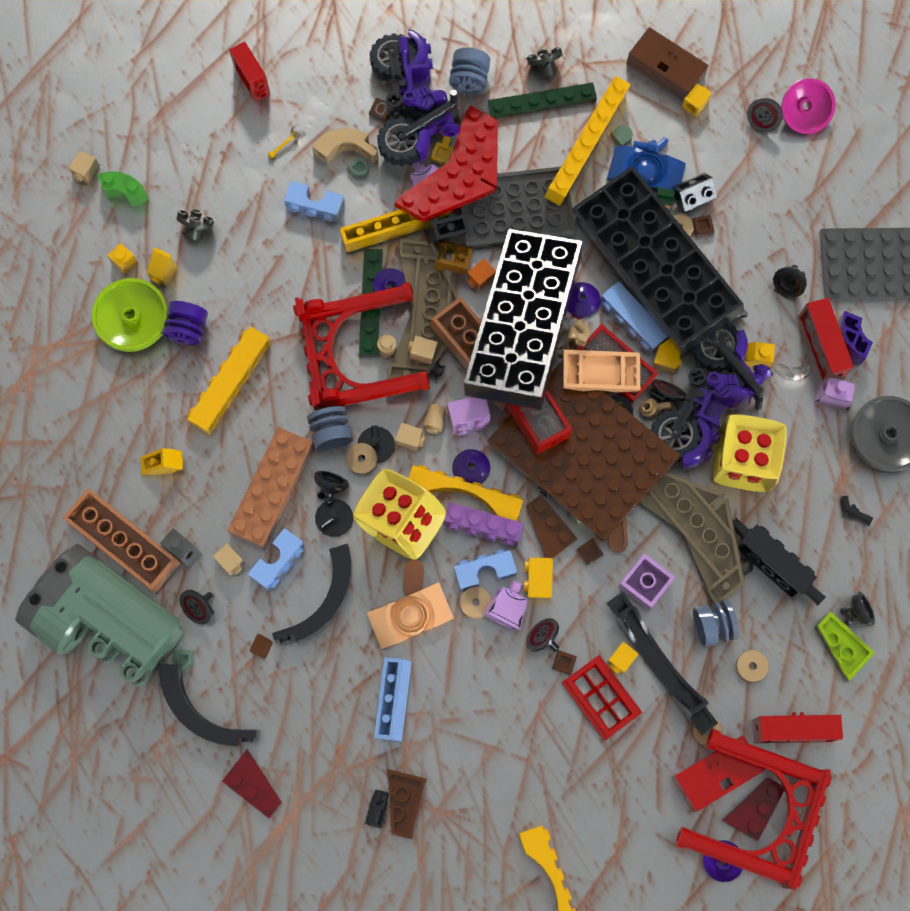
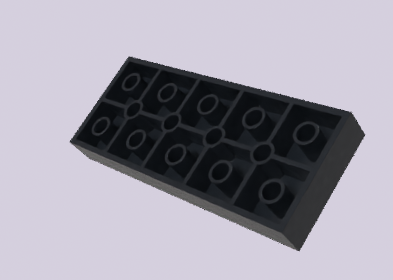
[572,166,744,355]
[464,229,582,410]

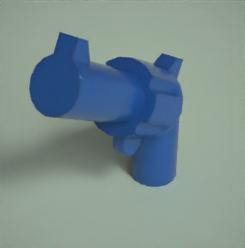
[633,137,669,154]

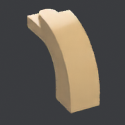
[312,128,379,164]

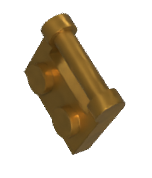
[434,240,473,275]

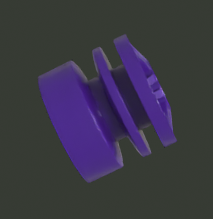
[161,301,208,346]

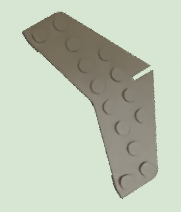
[387,239,459,379]
[639,472,745,604]

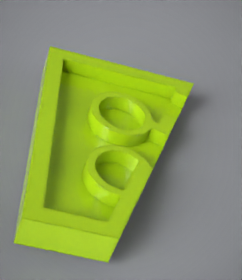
[816,611,875,682]

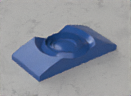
[606,146,686,197]

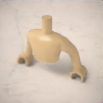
[565,319,591,350]

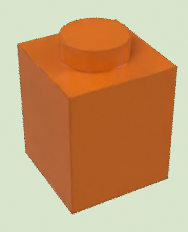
[467,259,496,291]

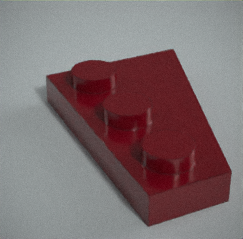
[222,749,282,819]
[721,777,785,841]

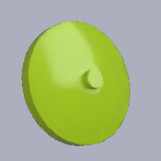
[92,278,168,352]

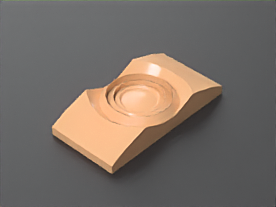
[563,350,640,392]
[366,582,454,649]

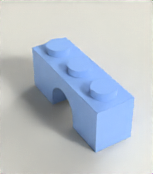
[284,181,345,222]
[248,528,304,591]
[454,549,517,592]

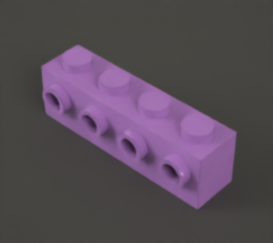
[443,502,524,546]

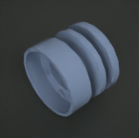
[449,47,491,94]
[307,406,353,451]
[693,599,739,648]

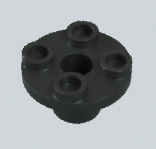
[526,47,563,78]
[176,209,215,241]

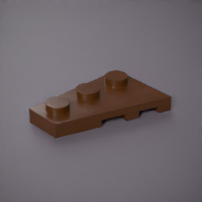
[525,494,578,559]
[388,769,427,839]

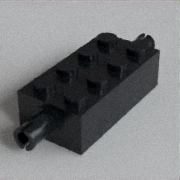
[733,517,826,606]

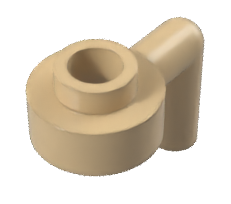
[640,398,679,419]

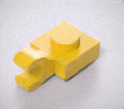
[431,136,454,165]

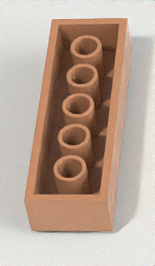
[430,297,507,412]
[227,427,314,550]
[62,488,181,594]

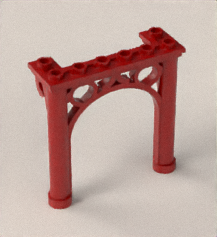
[293,282,431,411]
[675,728,832,890]

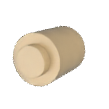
[377,334,397,359]
[423,404,447,434]

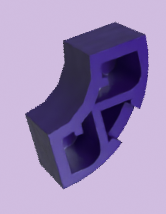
[838,311,873,365]

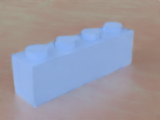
[600,281,668,354]
[374,657,412,742]

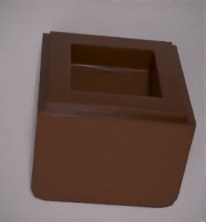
[250,633,273,659]

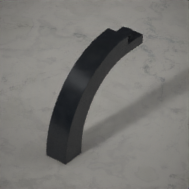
[272,543,352,645]
[159,664,259,746]

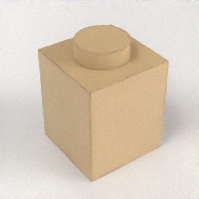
[69,150,99,183]
[407,335,437,365]
[395,423,425,452]
[213,543,245,576]

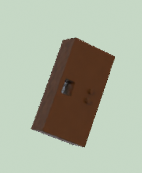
[626,27,709,101]

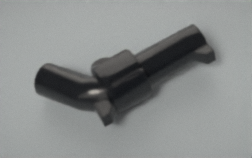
[840,496,873,526]

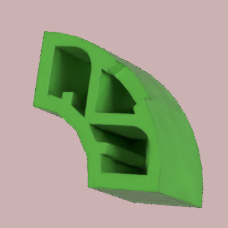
[97,171,149,207]

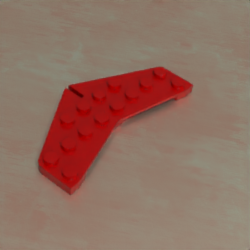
[394,105,498,221]

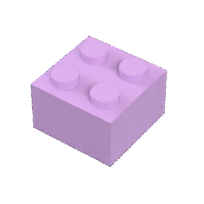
[447,397,490,436]
[618,553,675,611]

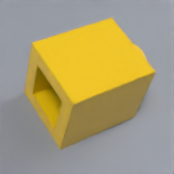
[682,83,712,117]
[107,243,138,275]
[607,642,639,675]

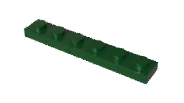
[487,82,597,119]
[359,249,383,357]

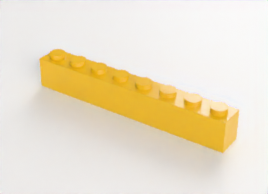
[544,75,631,206]

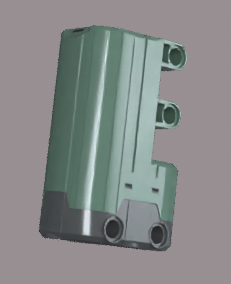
[15,544,183,687]

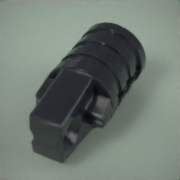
[364,790,389,829]

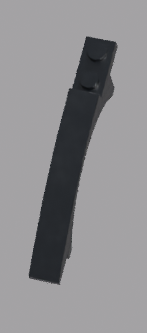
[606,592,718,736]

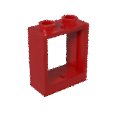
[229,41,270,101]

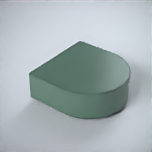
[610,125,633,146]
[347,156,369,179]
[172,650,194,671]

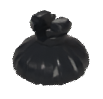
[773,265,807,298]
[314,471,349,504]
[840,591,875,626]

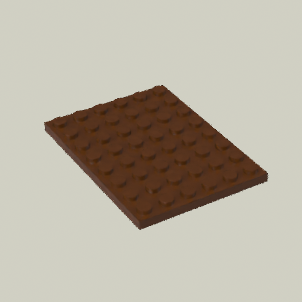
[487,360,681,542]

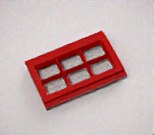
[561,655,643,741]

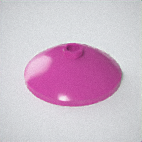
[781,78,836,134]

